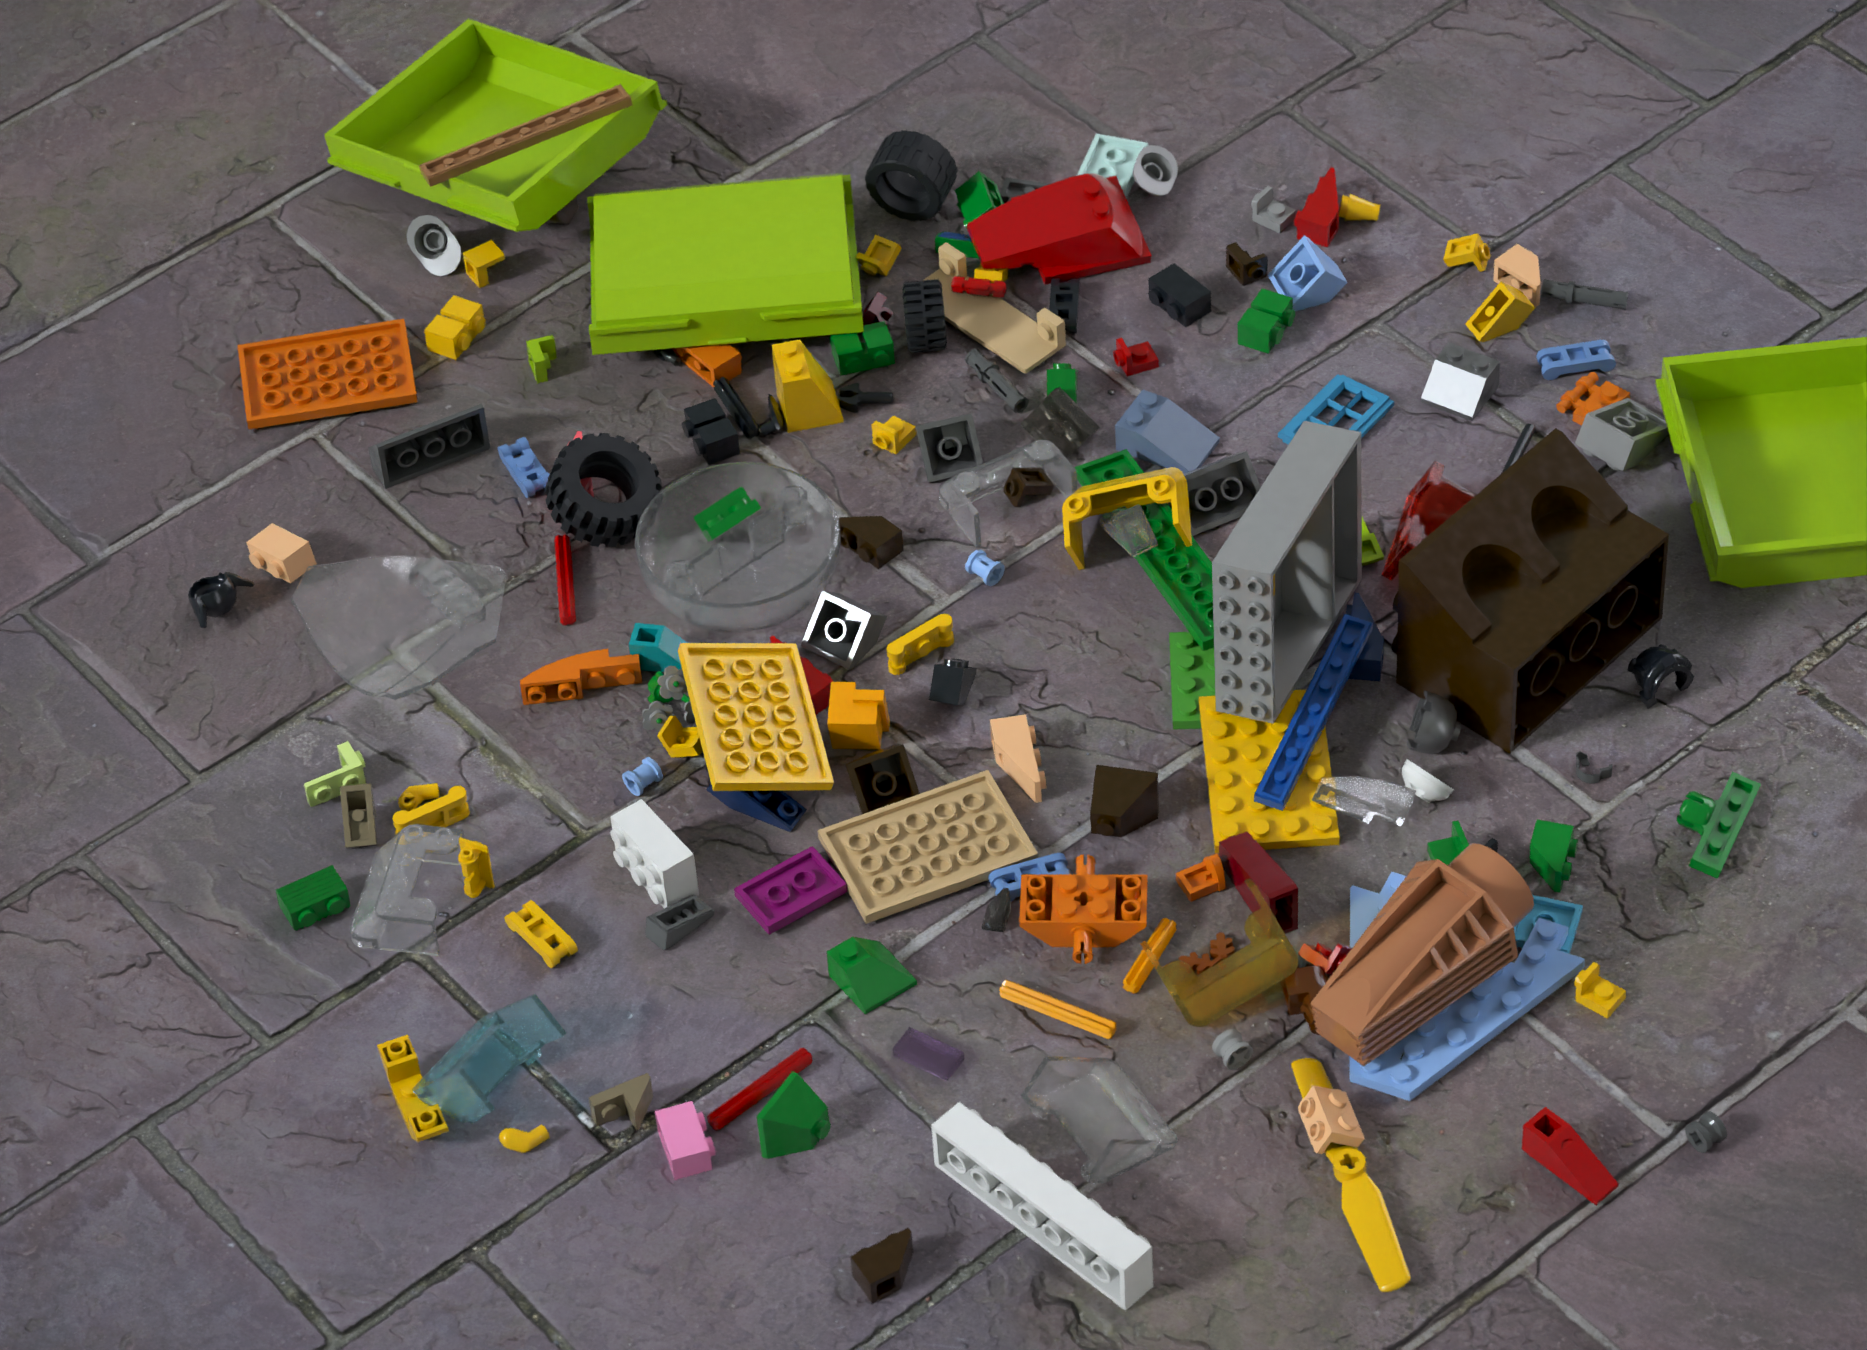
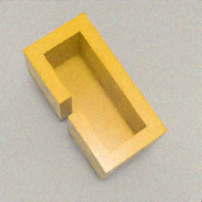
[424,295,486,360]

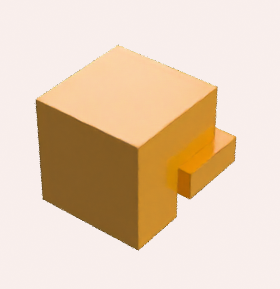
[827,682,890,749]

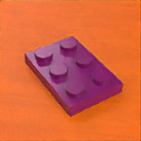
[734,846,848,935]

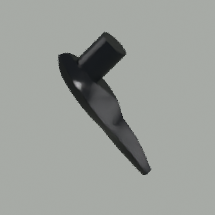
[759,394,784,437]

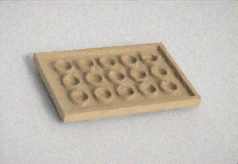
[818,770,1038,924]

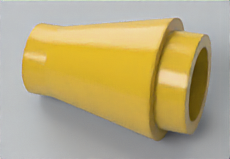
[1339,194,1380,221]

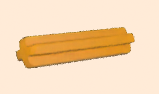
[1123,918,1176,994]

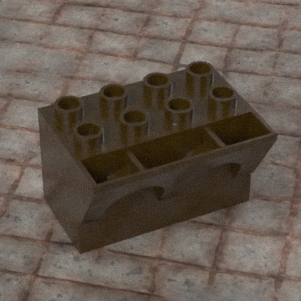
[1392,428,1669,753]

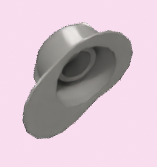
[1133,145,1178,196]
[407,215,462,276]

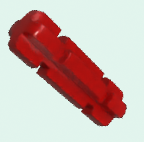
[951,276,1007,298]

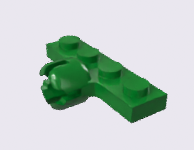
[1676,771,1761,879]

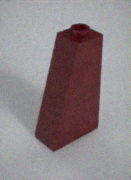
[1219,831,1298,939]

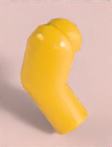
[398,783,440,812]
[499,1124,550,1153]

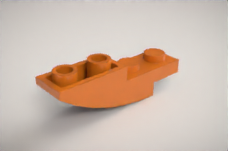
[520,649,642,705]

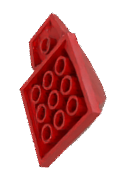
[967,173,1151,285]

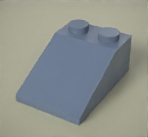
[1115,390,1220,474]

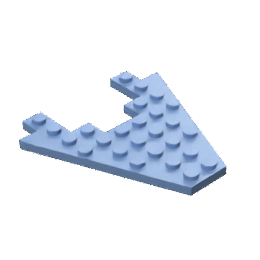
[1349,872,1585,1101]

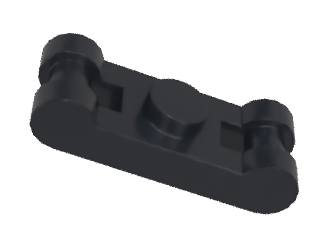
[1049,278,1080,334]

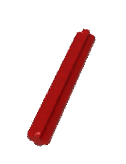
[554,534,576,626]
[707,1047,813,1131]

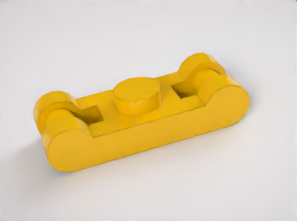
[887,614,954,675]
[392,786,470,844]
[504,900,578,968]

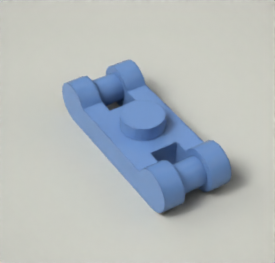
[1536,340,1616,380]
[497,437,549,498]
[988,852,1073,904]

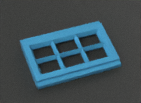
[1278,374,1394,445]

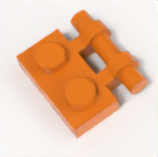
[1556,372,1630,426]

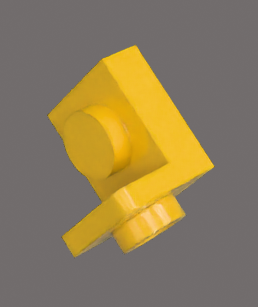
[1443,233,1491,272]
[871,416,917,455]
[1574,962,1626,1019]

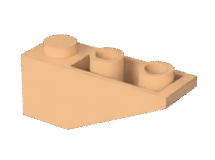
[990,714,1046,803]

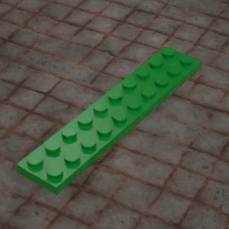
[1074,449,1214,651]

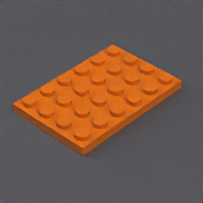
[237,318,418,430]

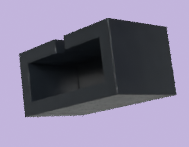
[1148,263,1211,327]
[682,398,740,465]

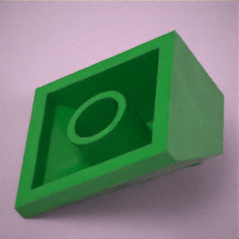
[826,936,917,1015]
[757,1071,831,1159]

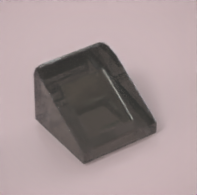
[982,888,1011,933]

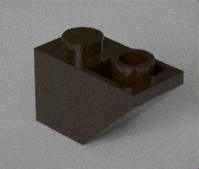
[836,516,904,569]
[850,1228,913,1304]

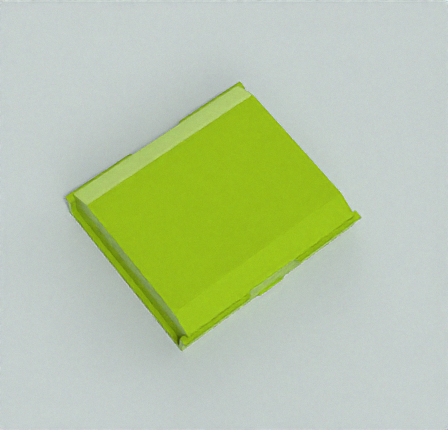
[324,19,667,232]
[587,173,864,355]
[1655,337,1867,588]

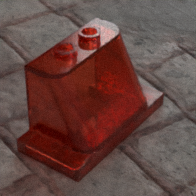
[1382,461,1476,581]

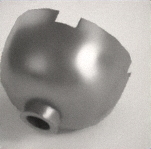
[1407,691,1461,754]

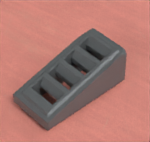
[645,895,715,950]

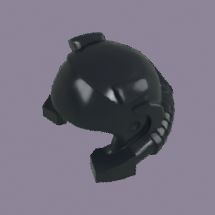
[1627,644,1694,709]

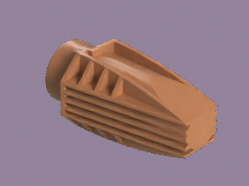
[1310,844,1534,1066]

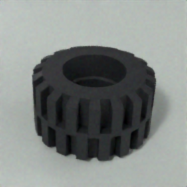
[902,279,947,353]

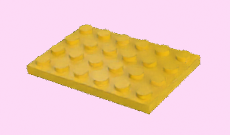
[678,643,834,791]
[1199,689,1340,853]

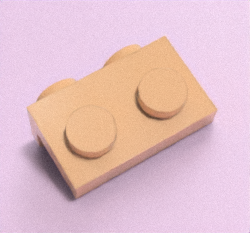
[1298,1085,1365,1154]

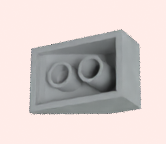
[1575,398,1669,471]

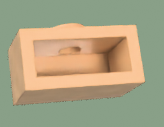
[246,523,317,583]

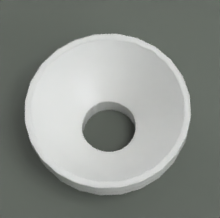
[1402,759,1454,803]

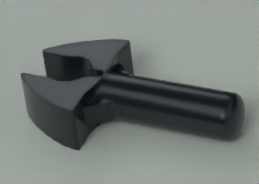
[838,383,893,413]

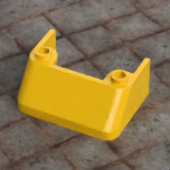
[1062,467,1192,570]

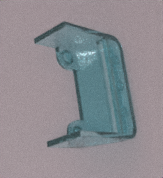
[412,994,566,1124]

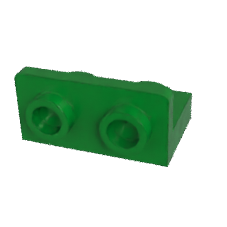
[693,487,761,542]

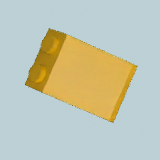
[772,340,844,433]

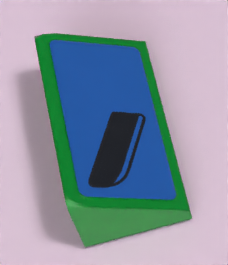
[935,231,979,259]

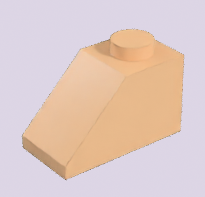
[1493,244,1541,307]

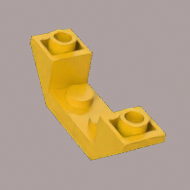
[377,1034,449,1142]

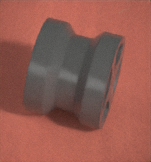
[1685,1111,1727,1153]

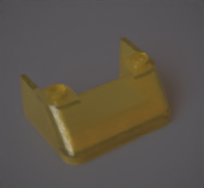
[1140,878,1298,1027]

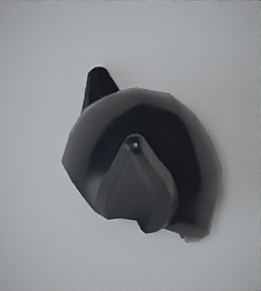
[188,572,254,628]

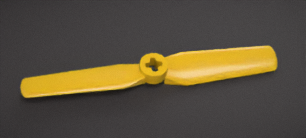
[1291,1058,1411,1292]

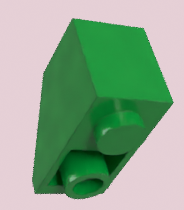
[1047,363,1078,404]
[1529,819,1578,893]

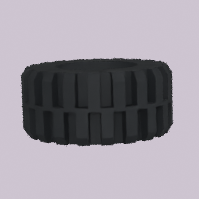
[545,433,662,547]

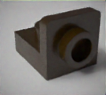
[1226,242,1268,286]
[1003,467,1054,507]

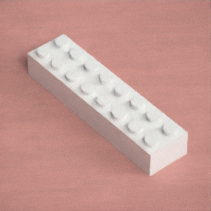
[931,1102,1153,1311]

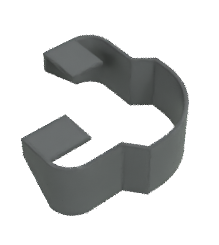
[1576,751,1613,784]

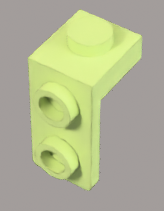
[304,741,366,807]

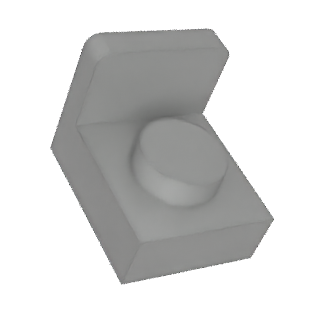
[1251,186,1296,233]

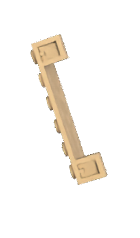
[922,242,1066,373]

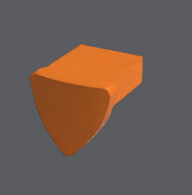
[1176,853,1226,902]

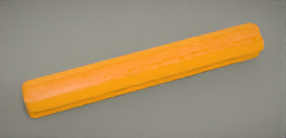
[999,980,1117,1039]

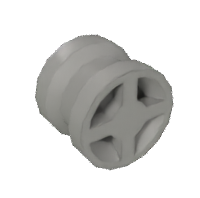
[1212,1029,1253,1070]

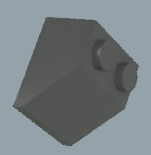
[800,591,887,670]

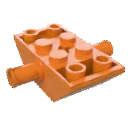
[1019,854,1148,964]

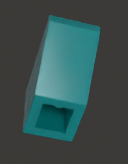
[629,623,688,672]

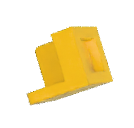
[463,240,505,289]

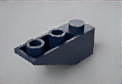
[1346,592,1384,682]
[706,784,807,832]

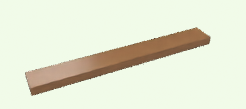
[419,85,633,187]

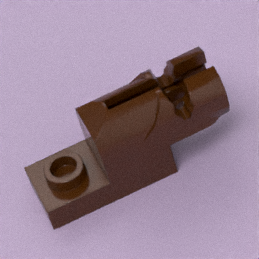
[1275,945,1328,1035]

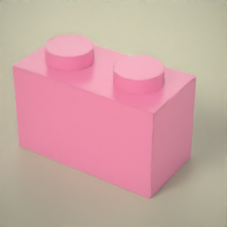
[655,1101,716,1180]

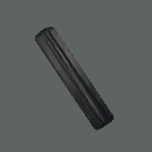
[713,377,760,439]

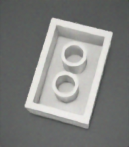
[610,799,699,909]

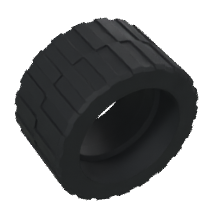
[865,130,958,221]

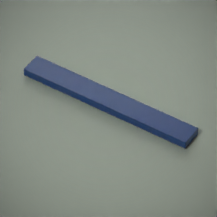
[1254,614,1373,811]

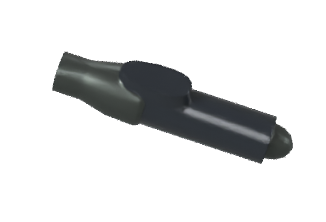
[653,348,681,366]

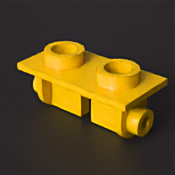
[458,837,495,898]

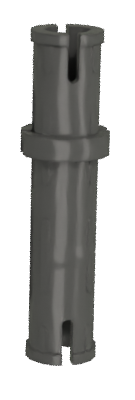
[1541,279,1629,310]
[965,349,1029,413]

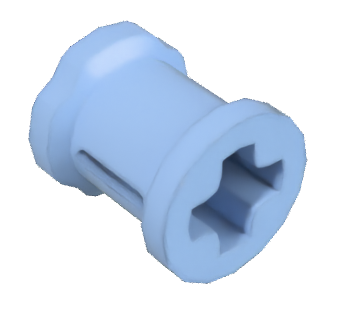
[965,549,1005,586]
[622,757,663,796]

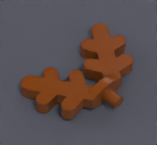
[1179,932,1235,976]

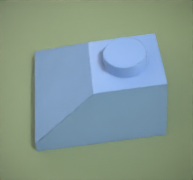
[1268,235,1348,311]

